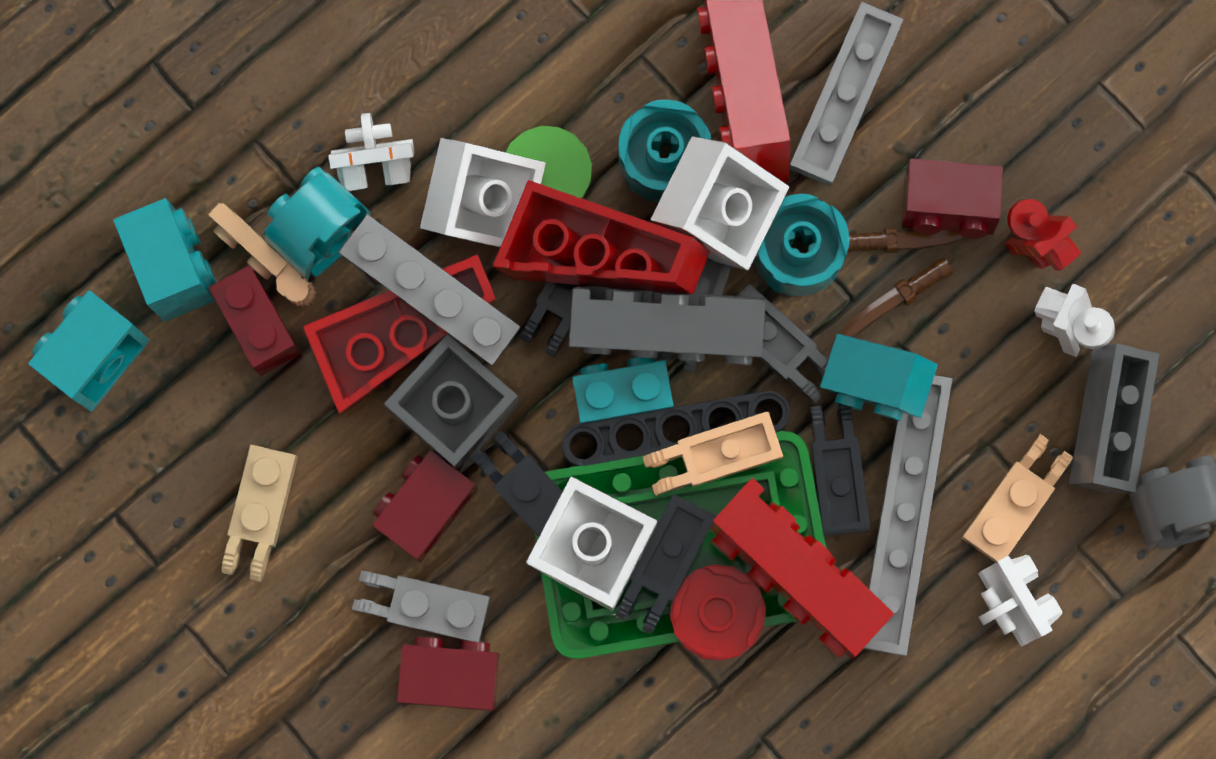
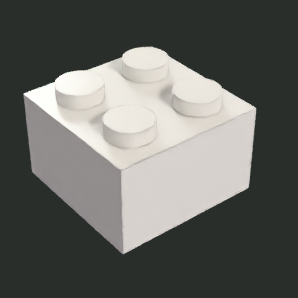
[650,136,789,270]

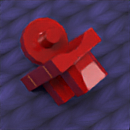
[1005,199,1081,271]

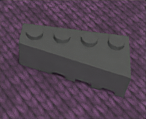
[569,285,766,365]

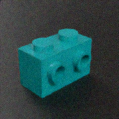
[820,334,938,421]
[572,357,674,424]

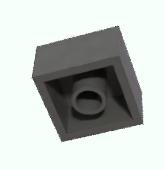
[384,334,520,472]

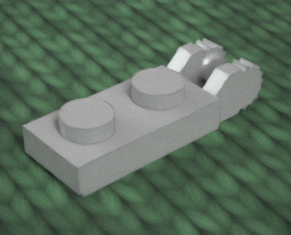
[352,571,490,642]

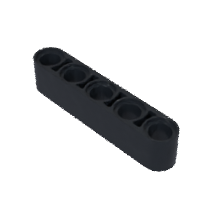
[562,391,790,467]

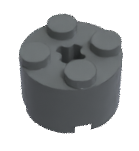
[1129,455,1216,550]

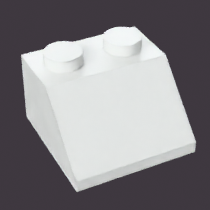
[420,138,546,247]
[526,477,657,611]

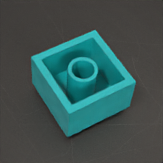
[113,198,217,322]
[28,290,151,412]

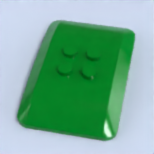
[534,431,826,659]

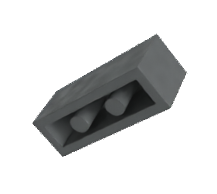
[1069,343,1160,494]

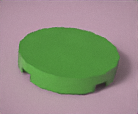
[505,126,592,199]

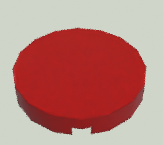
[670,564,766,661]

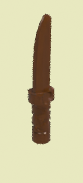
[848,228,964,253]
[841,257,953,337]

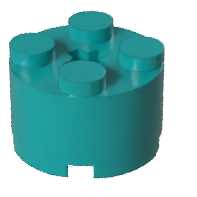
[618,99,712,203]
[263,167,370,279]
[754,194,849,296]

